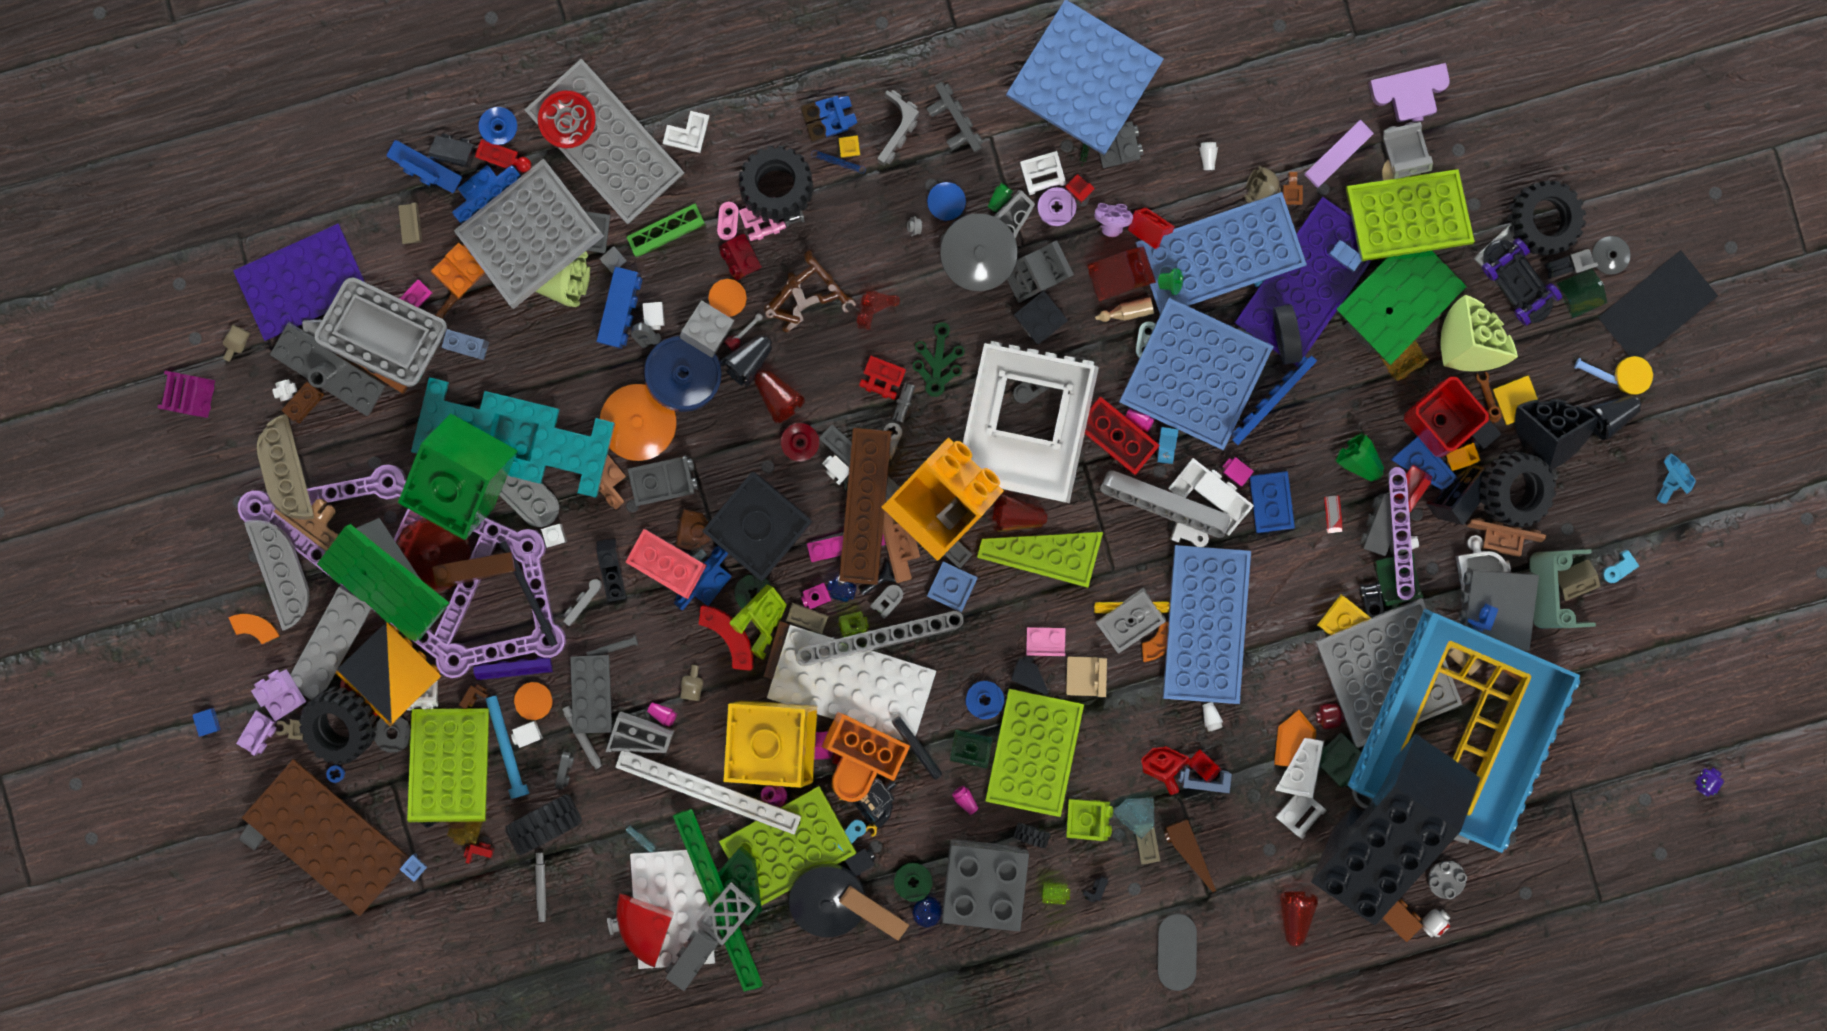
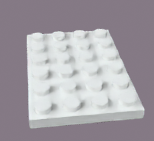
[630,850,715,969]

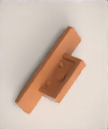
[599,455,626,509]
[883,511,920,583]
[1467,518,1546,557]

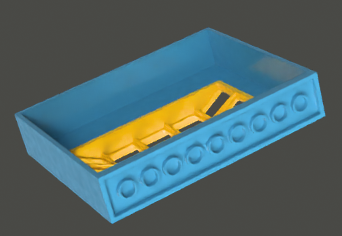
[1348,608,1580,853]

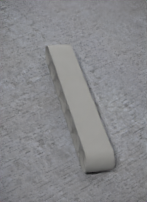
[1100,471,1230,538]

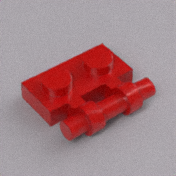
[859,355,906,400]

